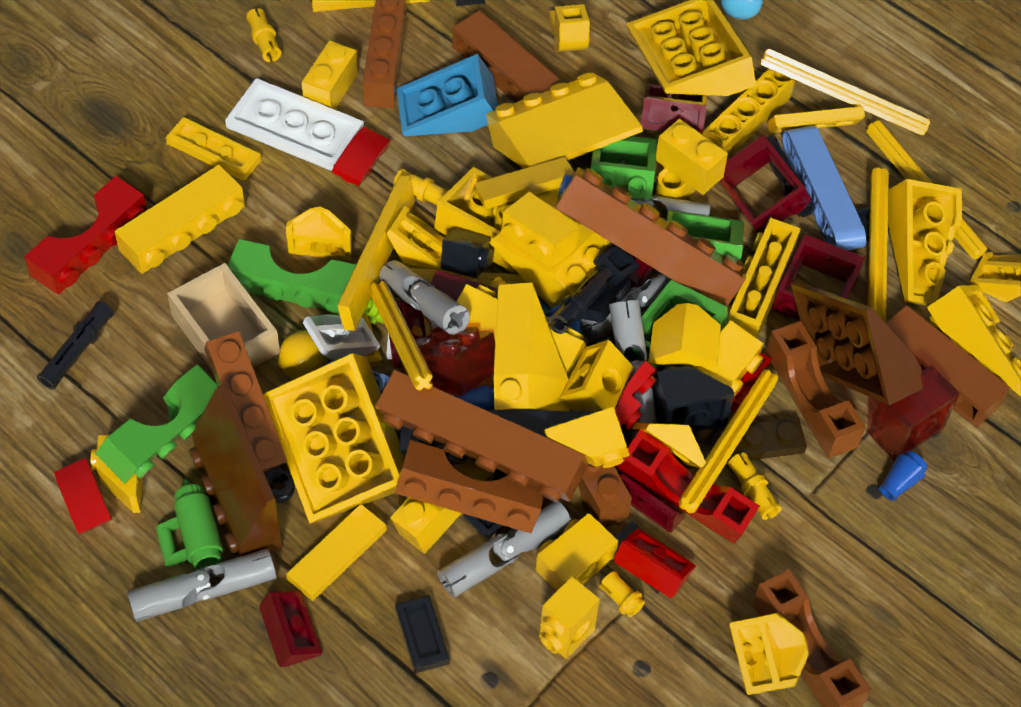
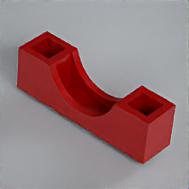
[24,176,147,295]
[616,429,760,544]

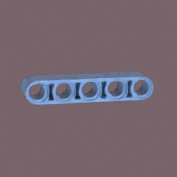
[782,125,866,251]

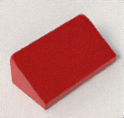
[614,528,696,598]

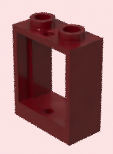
[641,83,707,135]
[718,135,812,235]
[772,234,865,320]

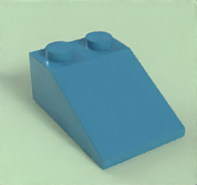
[397,54,498,136]

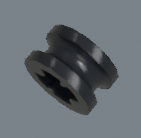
[265,468,295,503]

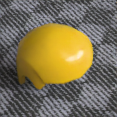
[278,330,329,380]

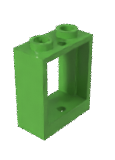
[591,136,657,200]
[666,210,744,261]
[632,280,729,371]

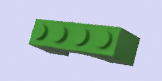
[227,239,356,314]
[95,364,218,484]

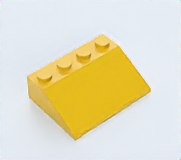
[626,0,756,96]
[486,73,643,169]
[489,188,614,309]
[263,353,404,524]

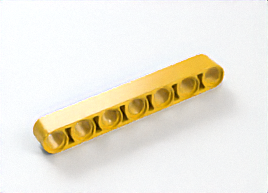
[655,69,795,209]

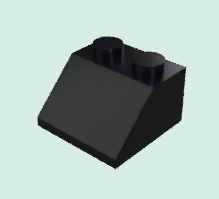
[653,366,734,431]

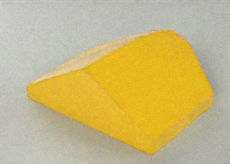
[386,206,444,270]
[286,207,353,261]
[969,252,1021,303]
[649,303,721,366]
[632,422,706,468]
[729,613,809,695]

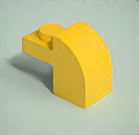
[549,4,590,52]

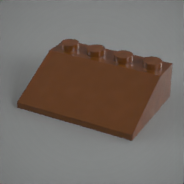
[791,281,924,405]
[189,383,282,557]

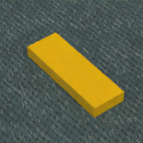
[767,106,865,133]
[166,117,262,181]
[474,157,575,210]
[286,504,387,601]

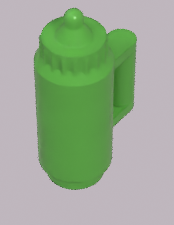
[156,480,223,570]

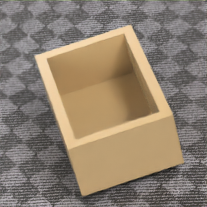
[167,263,280,370]

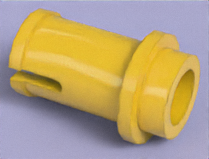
[599,571,645,617]

